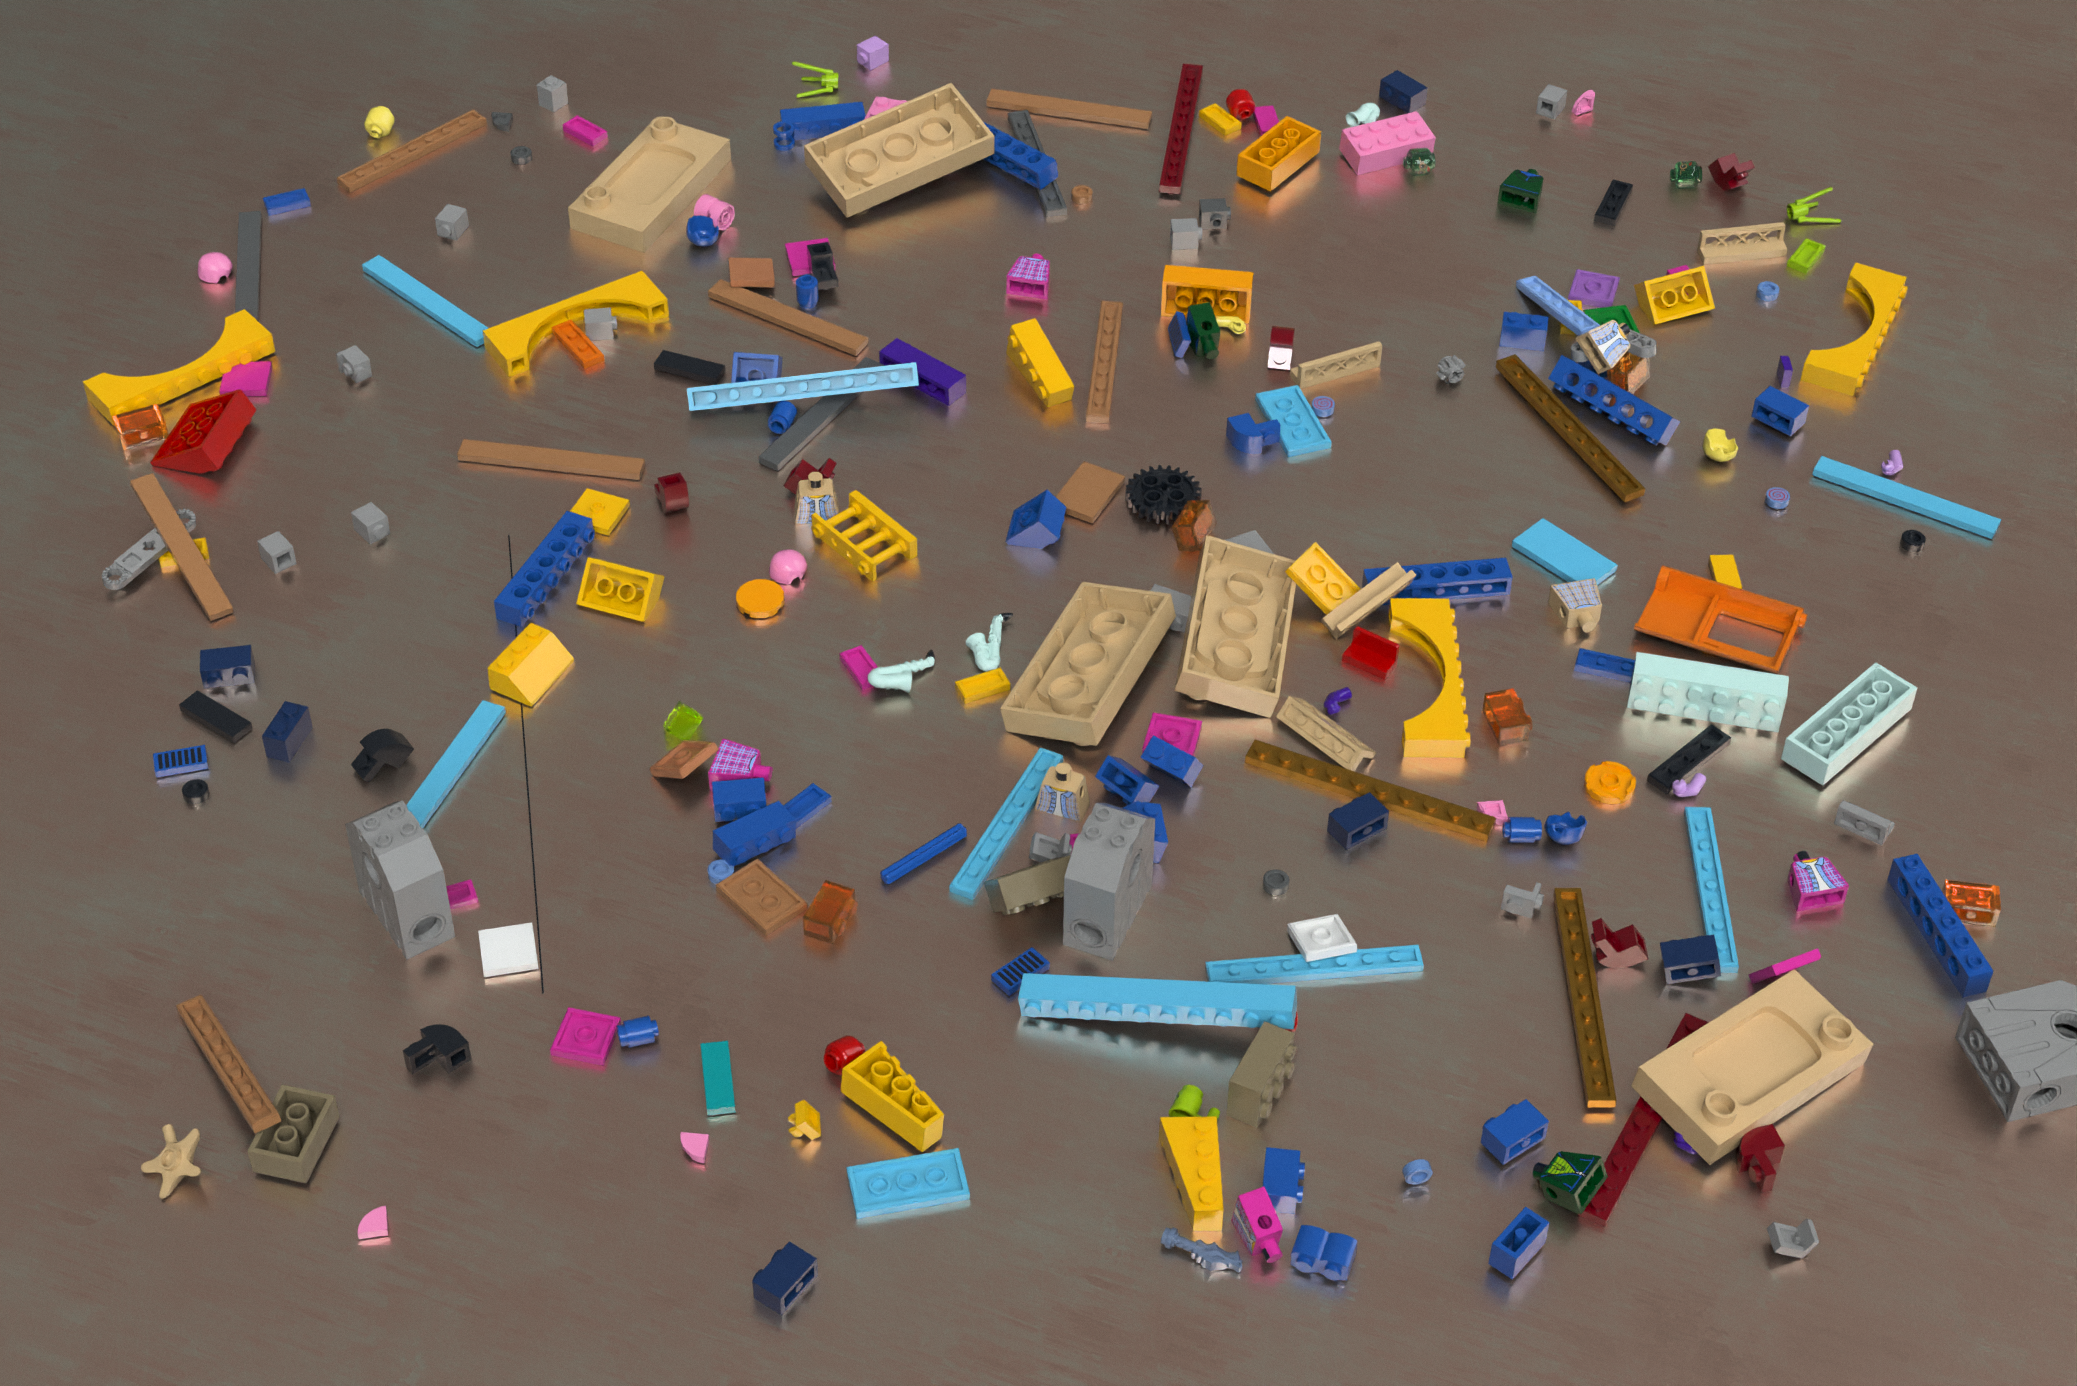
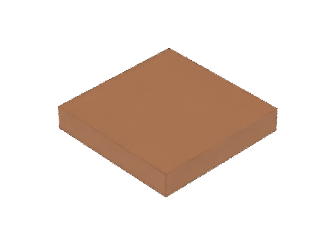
[728,257,775,288]
[649,740,719,779]

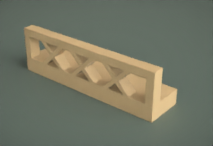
[1697,222,1788,265]
[1290,342,1382,389]
[1321,562,1416,639]
[1276,696,1377,772]

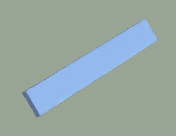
[1516,276,1600,336]

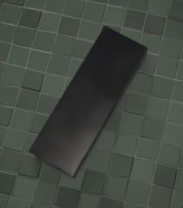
[1594,180,1633,226]
[654,350,726,385]
[179,690,253,743]

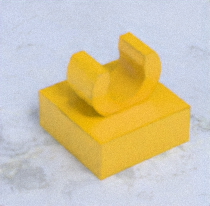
[788,1100,821,1140]

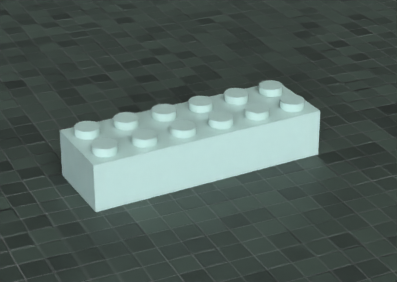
[1627,652,1789,732]
[1781,662,1917,786]

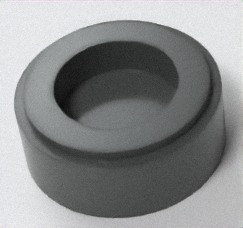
[510,146,532,165]
[1263,869,1290,895]

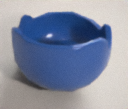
[686,215,719,247]
[1544,812,1587,845]

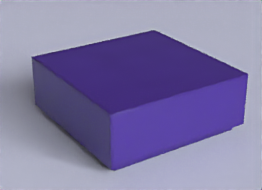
[1777,356,1793,388]

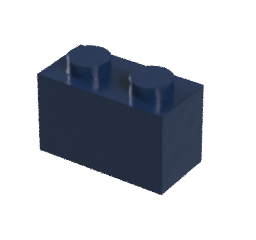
[1379,70,1428,113]
[200,645,255,689]
[262,701,313,763]
[1327,792,1389,850]
[1660,934,1721,984]
[752,1241,818,1316]

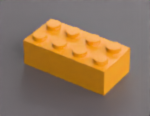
[1236,116,1321,191]
[1161,265,1254,324]

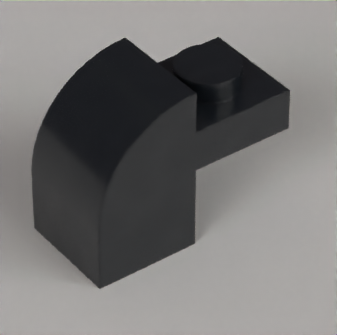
[807,242,839,290]
[351,728,414,782]
[403,1024,471,1075]

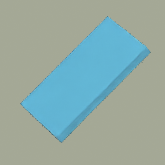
[1255,385,1332,457]
[1512,518,1618,585]
[846,1148,970,1219]

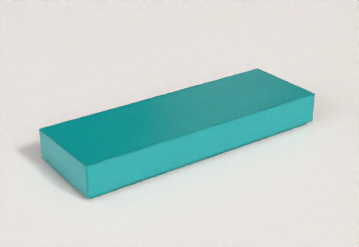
[700,1041,736,1116]

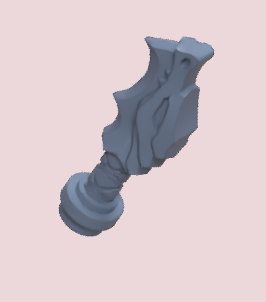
[1160,1227,1243,1273]

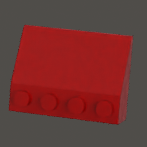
[150,389,256,474]

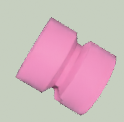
[694,194,735,231]

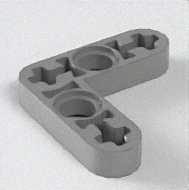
[1571,330,1657,362]

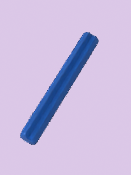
[880,823,967,885]

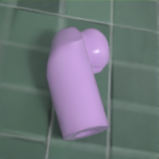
[1881,450,1903,476]
[1672,773,1707,798]

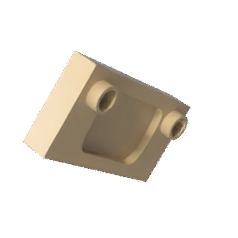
[804,83,995,218]
[568,116,731,253]
[1174,535,1296,718]
[1000,582,1176,746]
[1631,969,1874,1165]

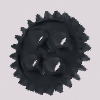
[1125,465,1202,524]

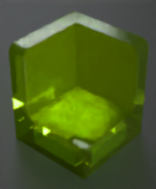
[663,700,703,741]

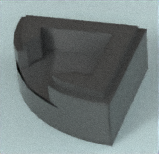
[491,112,513,132]

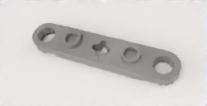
[102,508,196,590]

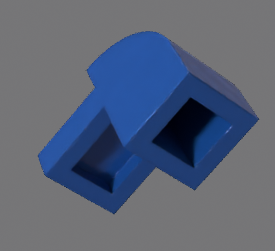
[1226,413,1281,454]

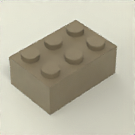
[984,855,1071,915]
[1226,1021,1297,1128]
[247,1084,340,1183]

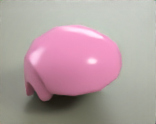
[197,252,233,283]
[769,549,808,585]

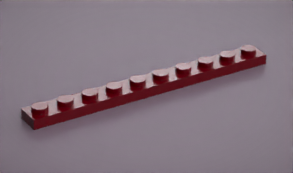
[1159,64,1203,194]
[1578,1013,1709,1227]

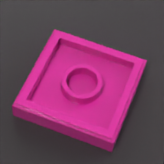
[785,238,836,276]
[219,361,272,397]
[1142,712,1202,756]
[1748,948,1821,984]
[550,1007,621,1066]

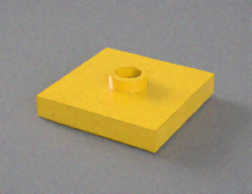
[570,488,630,536]

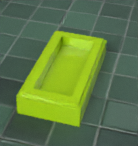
[1787,238,1826,274]

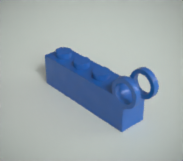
[773,102,866,151]

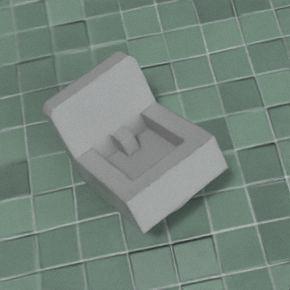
[1029,832,1072,862]
[1501,882,1544,919]
[1767,1219,1819,1259]

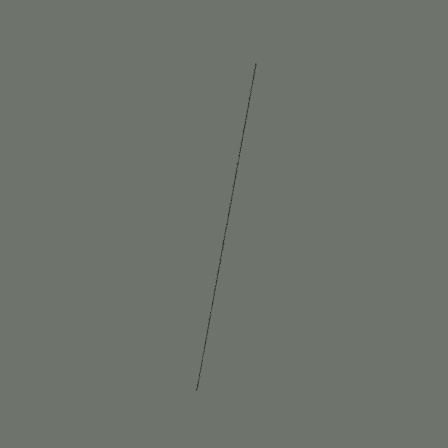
[508,535,544,994]

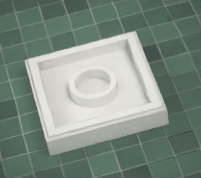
[1287,914,1357,962]
[478,922,539,977]

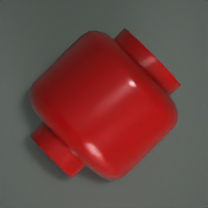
[1226,89,1256,120]
[824,1035,865,1076]

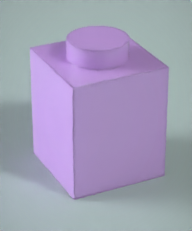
[857,36,889,71]

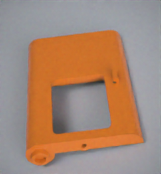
[1634,565,1808,674]

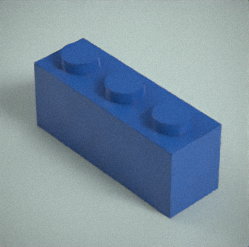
[713,801,796,866]

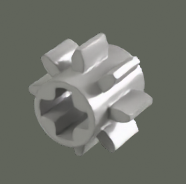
[1436,355,1466,384]

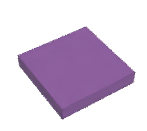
[1568,269,1620,308]

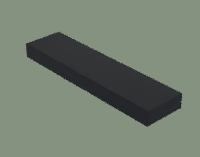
[1647,724,1732,794]

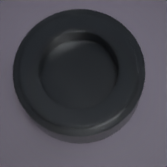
[1900,530,1926,552]
[182,779,210,804]

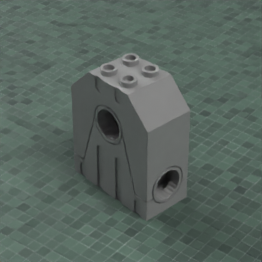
[345,800,455,960]
[1063,803,1155,961]
[1955,980,2077,1122]

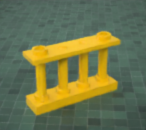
[811,490,917,582]

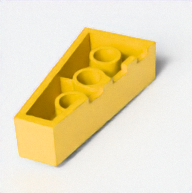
[1006,318,1074,407]
[841,1040,944,1152]
[1159,1116,1224,1231]

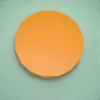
[736,579,784,618]
[1584,761,1636,805]

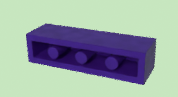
[879,338,966,406]

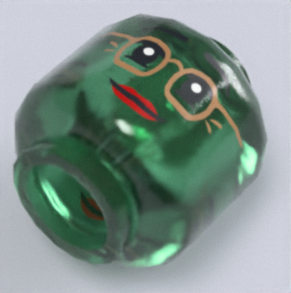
[1403,148,1436,176]
[1670,161,1702,189]

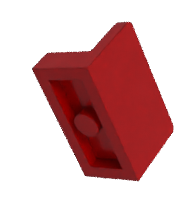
[1342,626,1399,680]

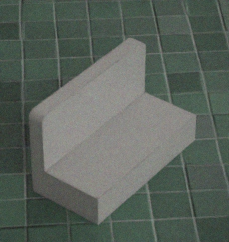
[1834,800,1895,845]

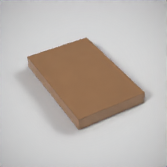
[1056,461,1125,524]
[716,859,808,936]

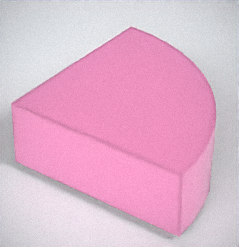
[1572,89,1595,115]
[1477,800,1508,825]
[680,1132,709,1163]
[358,1206,388,1239]

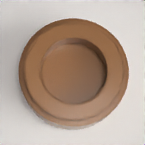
[1071,185,1093,204]

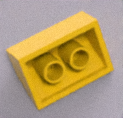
[1634,266,1715,325]
[576,557,665,622]
[487,623,574,707]

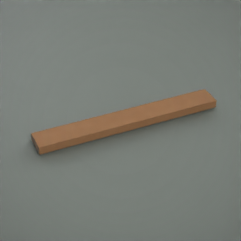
[987,89,1152,129]
[337,109,487,193]
[708,279,868,356]
[1086,301,1123,424]
[457,439,645,480]
[130,473,233,621]
[176,995,282,1134]

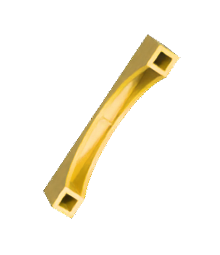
[1801,262,1908,396]
[483,271,669,377]
[83,309,276,426]
[1388,598,1470,758]

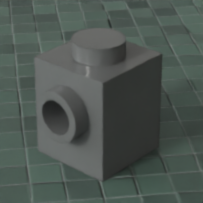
[1199,198,1231,230]

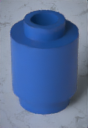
[796,275,819,309]
[768,401,797,434]
[1502,817,1542,843]
[617,1015,659,1048]

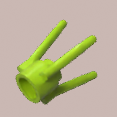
[792,61,838,98]
[1786,187,1841,223]

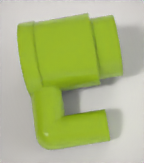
[1168,1085,1220,1120]

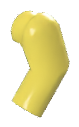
[1216,316,1246,334]

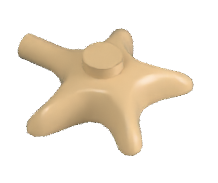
[141,1124,201,1199]

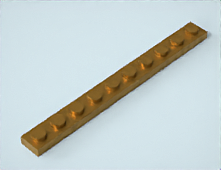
[1495,354,1645,502]
[1245,739,1496,842]
[1553,888,1617,1108]

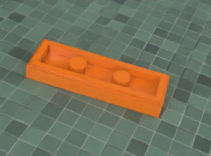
[552,319,604,369]

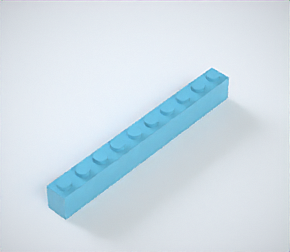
[687,362,919,411]
[1018,973,1297,1029]

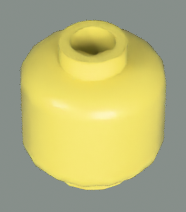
[364,106,395,138]

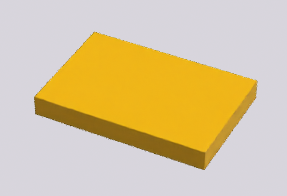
[1285,542,1361,615]

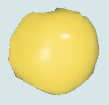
[1702,428,1738,462]

